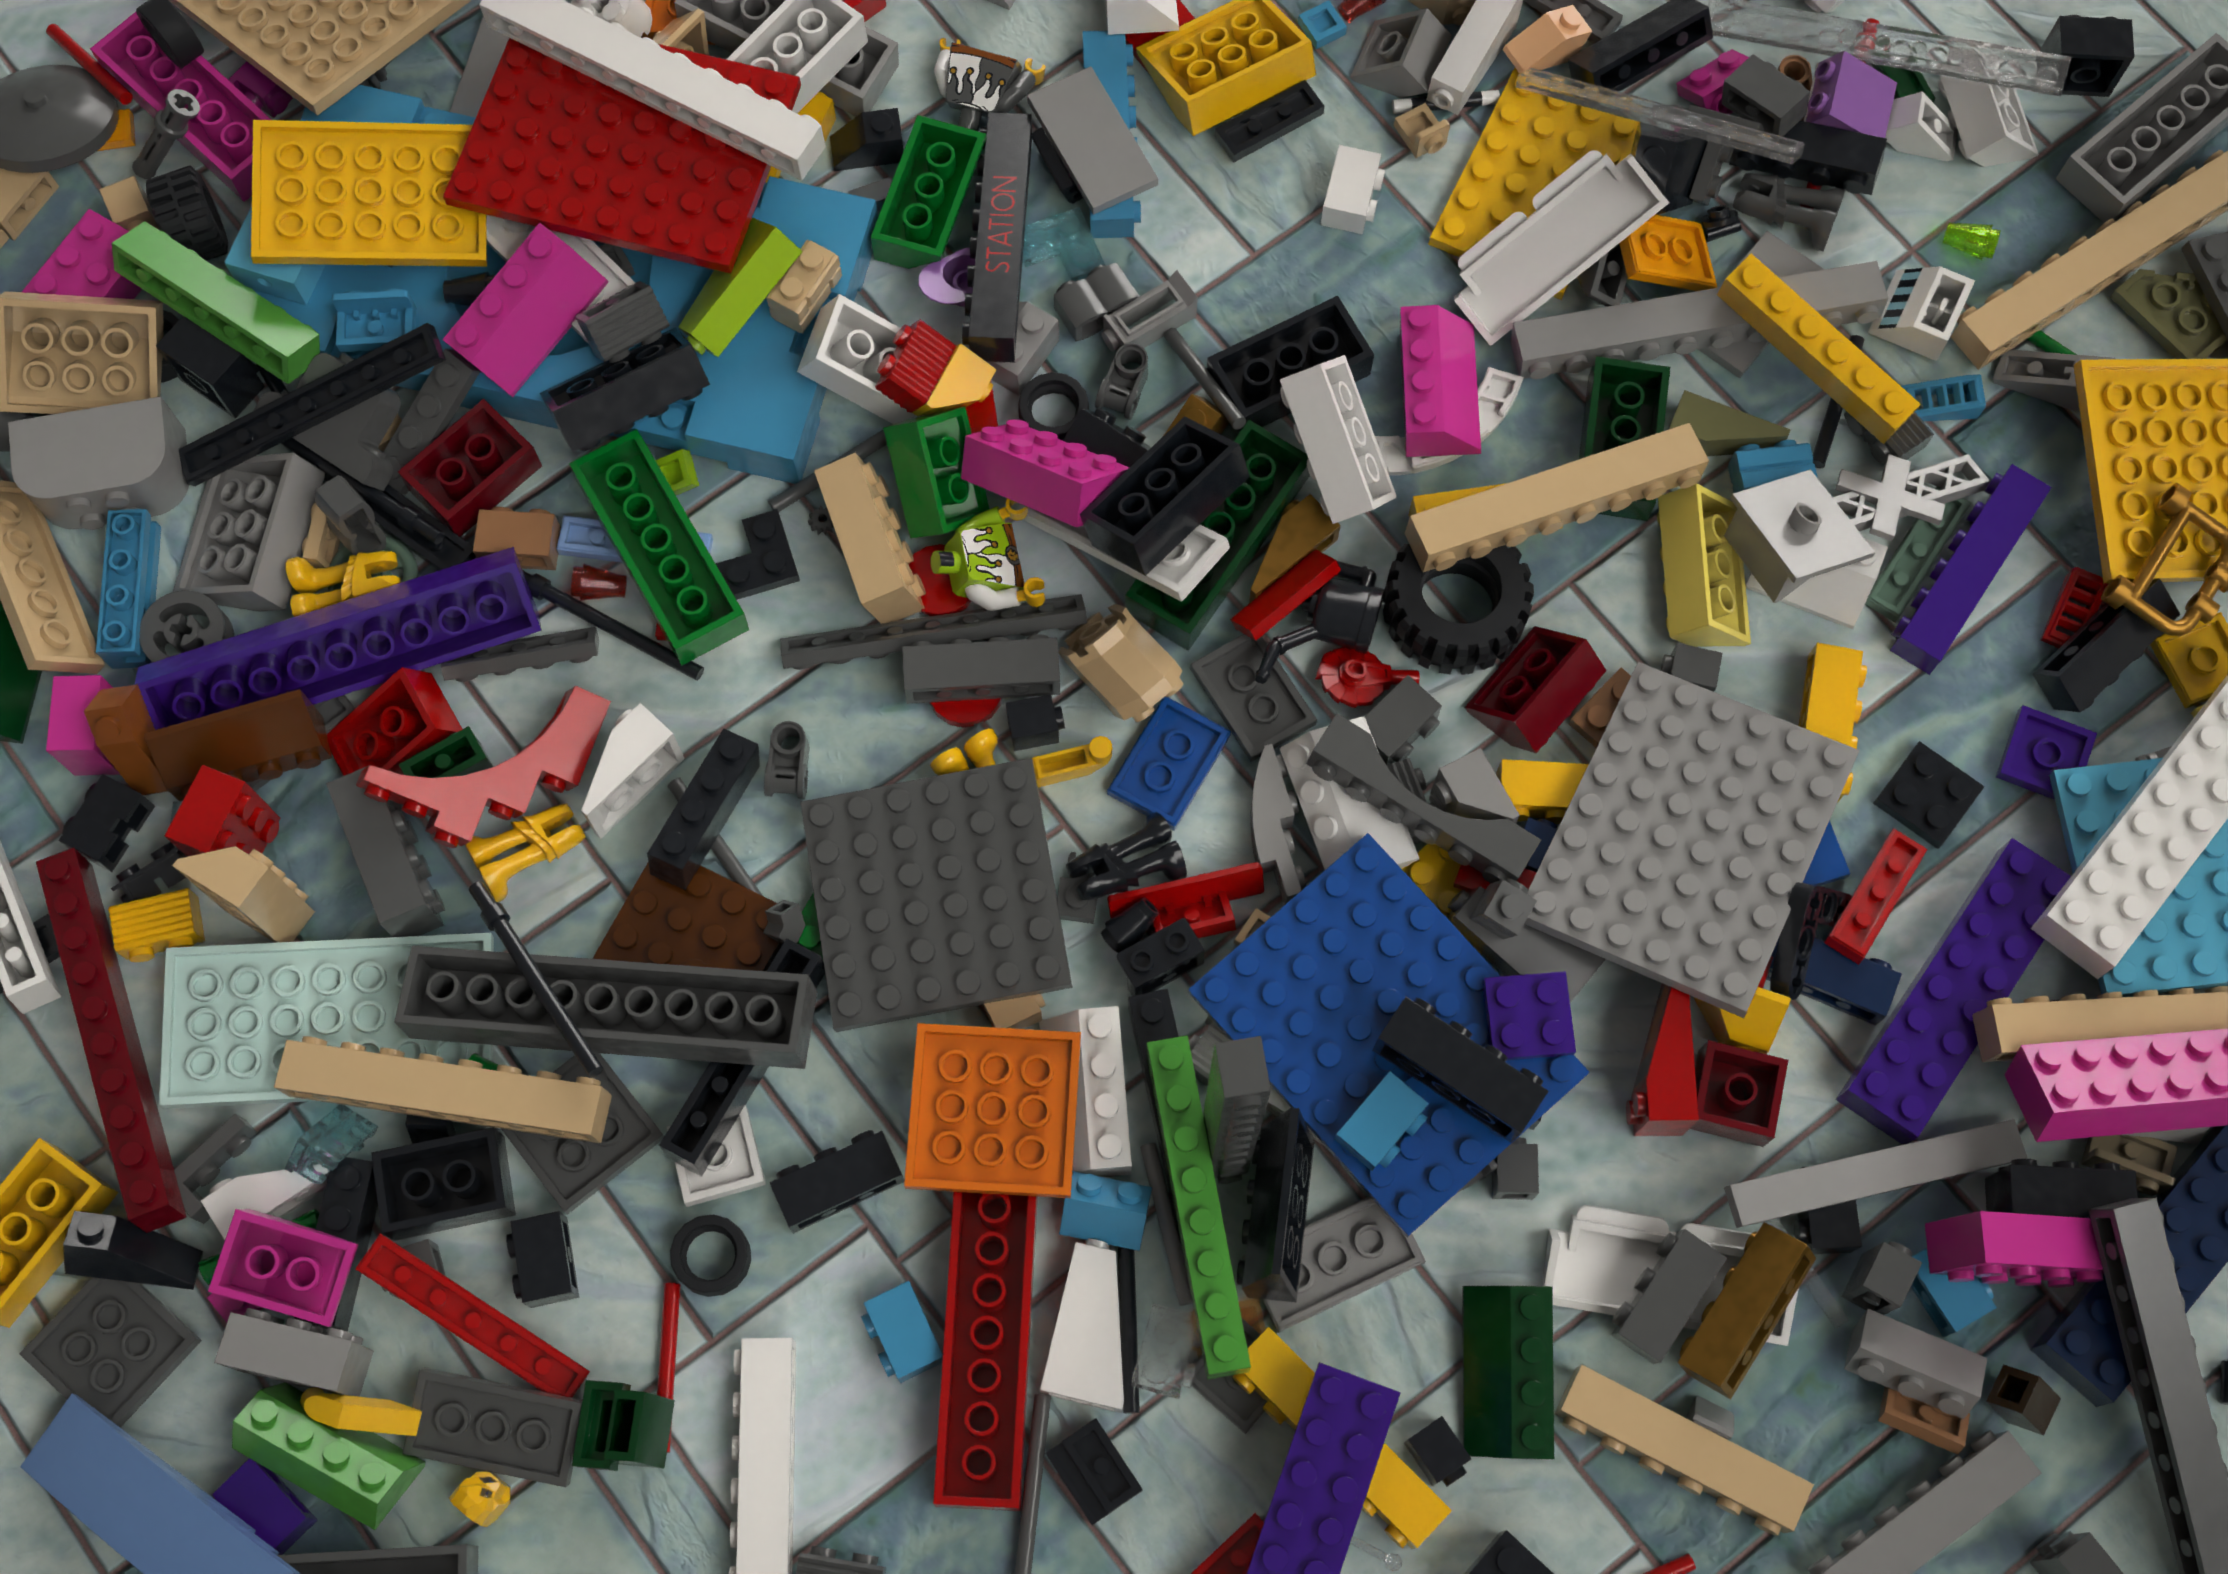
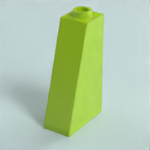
[678,218,803,357]

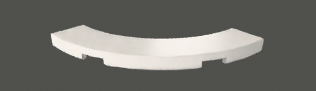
[1375,367,1524,476]

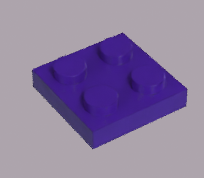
[1996,705,2097,800]
[1482,971,1576,1060]

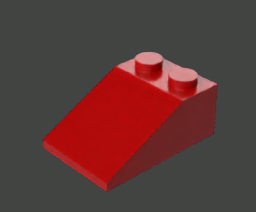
[327,667,462,776]

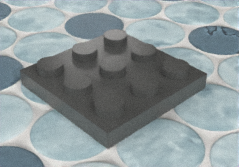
[500,1053,664,1215]
[19,1277,202,1428]

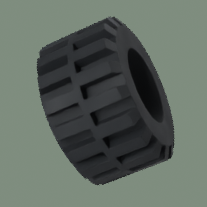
[146,165,228,261]

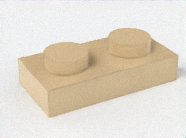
[302,502,340,568]

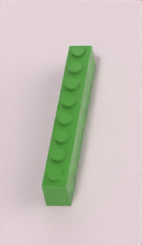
[1146,1035,1251,1380]

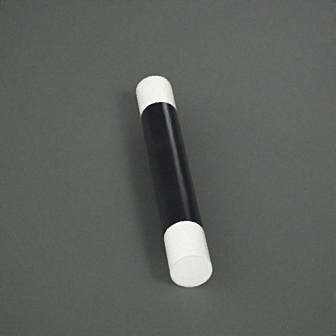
[1392,90,1500,114]

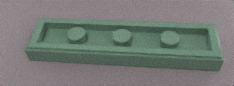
[1865,486,1972,623]

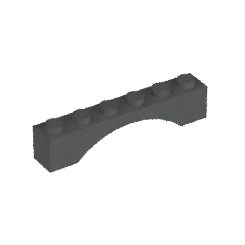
[1306,713,1541,884]

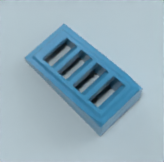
[1901,374,1986,421]

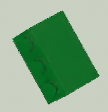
[883,406,990,538]

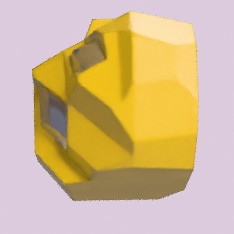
[449,1472,511,1527]

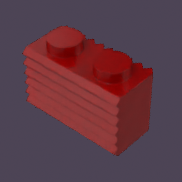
[875,319,956,413]

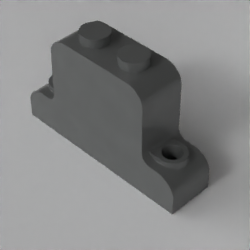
[253,352,401,491]

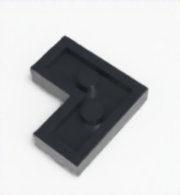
[716,509,800,600]

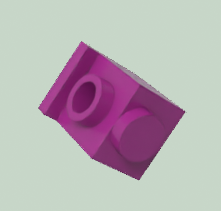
[228,61,293,118]

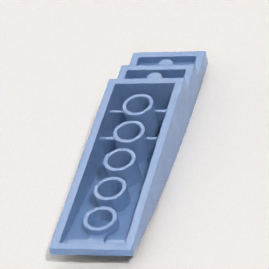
[20,1393,301,1574]

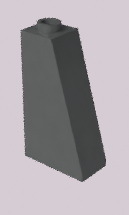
[1447,887,1606,1003]

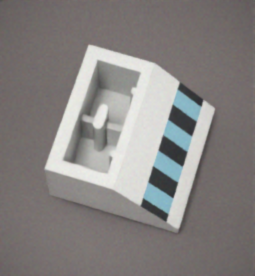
[1868,266,1975,361]

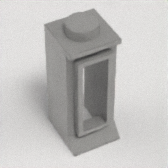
[1101,270,1198,351]

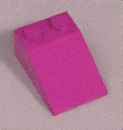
[208,1209,359,1327]

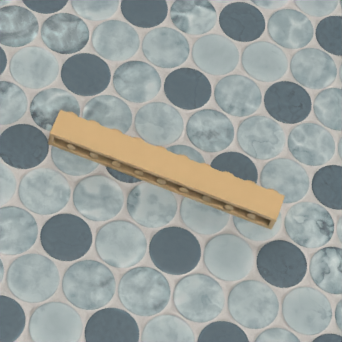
[1950,149,2228,370]

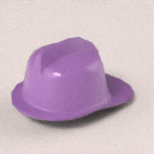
[918,248,975,308]

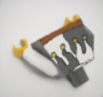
[934,38,1046,131]

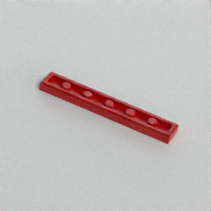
[355,1233,590,1398]

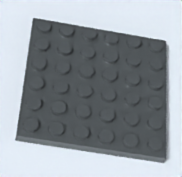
[801,758,1073,1032]

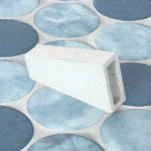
[1426,0,1523,115]
[1040,1238,1124,1413]

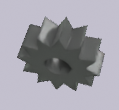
[808,505,834,536]

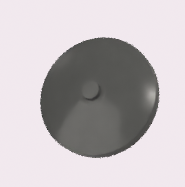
[0,65,119,173]

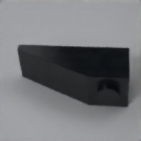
[63,1211,203,1290]

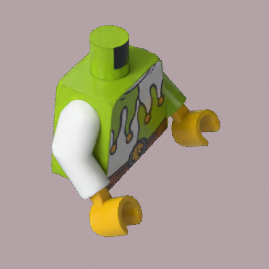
[931,498,1045,611]

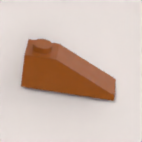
[84,684,169,795]

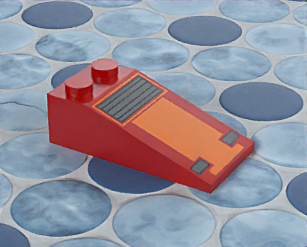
[1626,983,1699,1136]

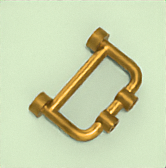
[2101,483,2228,636]

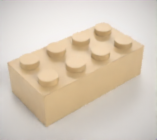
[814,452,926,624]

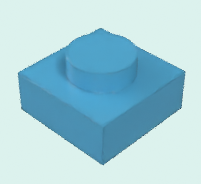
[1298,0,1347,49]

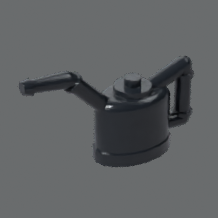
[1255,561,1385,684]

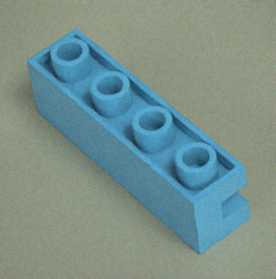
[96,509,161,669]

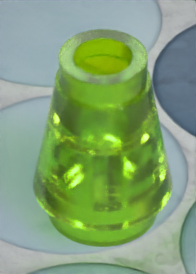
[1943,222,2001,260]

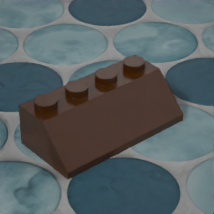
[144,689,332,802]

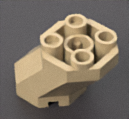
[1058,604,1184,722]

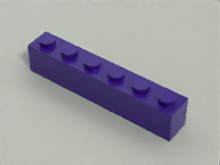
[1890,464,2052,675]

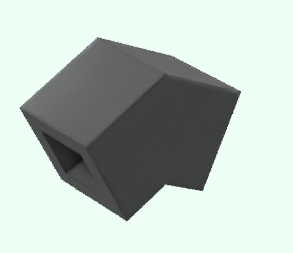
[763,900,806,944]

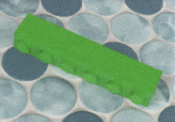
[112,221,320,384]

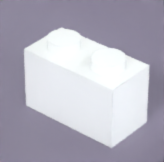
[1321,145,1385,234]

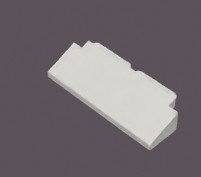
[1454,150,1669,346]
[1542,1205,1799,1346]

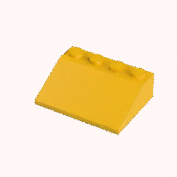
[1136,0,1316,136]

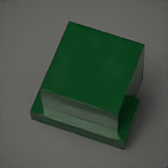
[572,1380,675,1471]

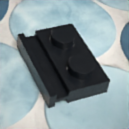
[1045,1418,1143,1526]

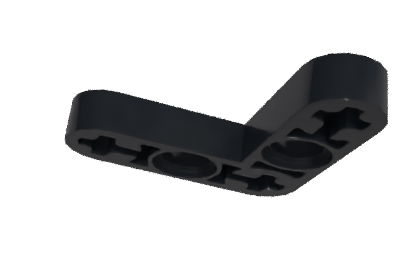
[1770,882,1851,1000]

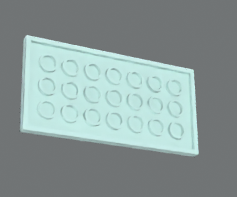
[159,933,494,1109]

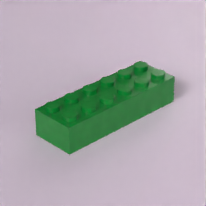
[569,429,749,666]

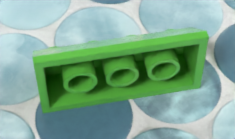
[232,1382,426,1530]

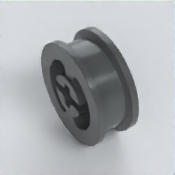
[139,590,234,662]

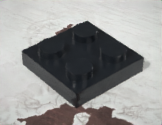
[1873,741,1985,849]

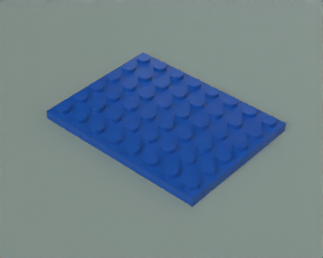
[1188,833,1590,1237]

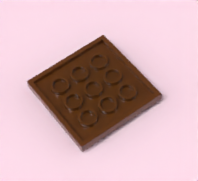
[592,863,782,971]

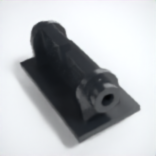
[111,842,187,903]

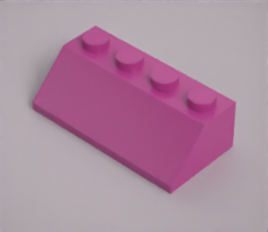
[442,223,609,397]
[1400,305,1481,457]

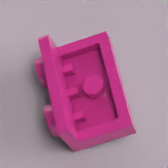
[1676,49,1749,114]

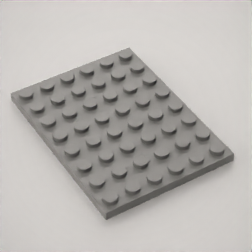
[1525,662,1860,1018]

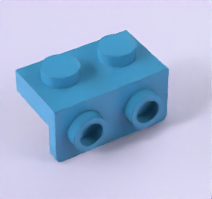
[332,288,417,352]

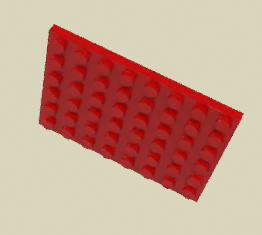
[443,38,801,274]

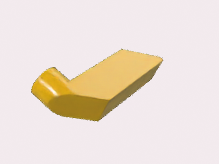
[1032,736,1112,788]
[300,1387,422,1436]

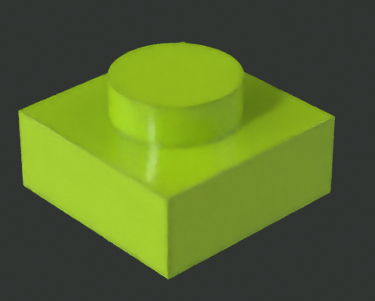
[655,449,699,496]

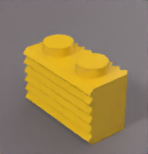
[108,888,205,962]

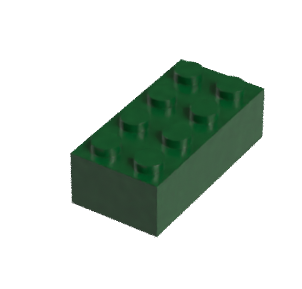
[1579,356,1671,521]

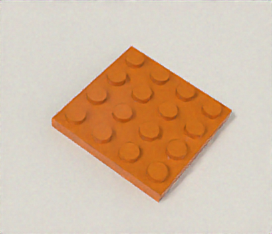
[904,1023,1081,1198]

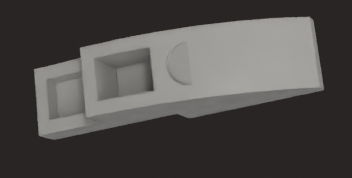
[1250,744,1306,905]

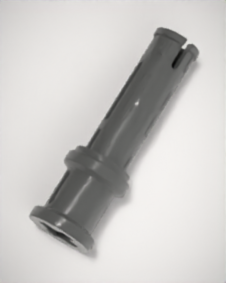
[132,89,200,179]

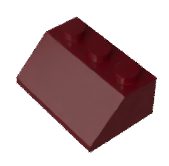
[1464,626,1607,753]

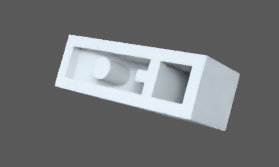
[201,1163,331,1240]

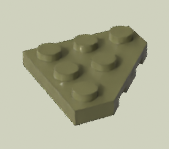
[2110,269,2228,359]

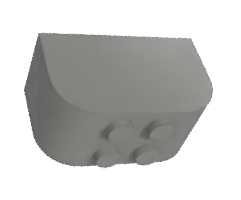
[8,397,189,530]

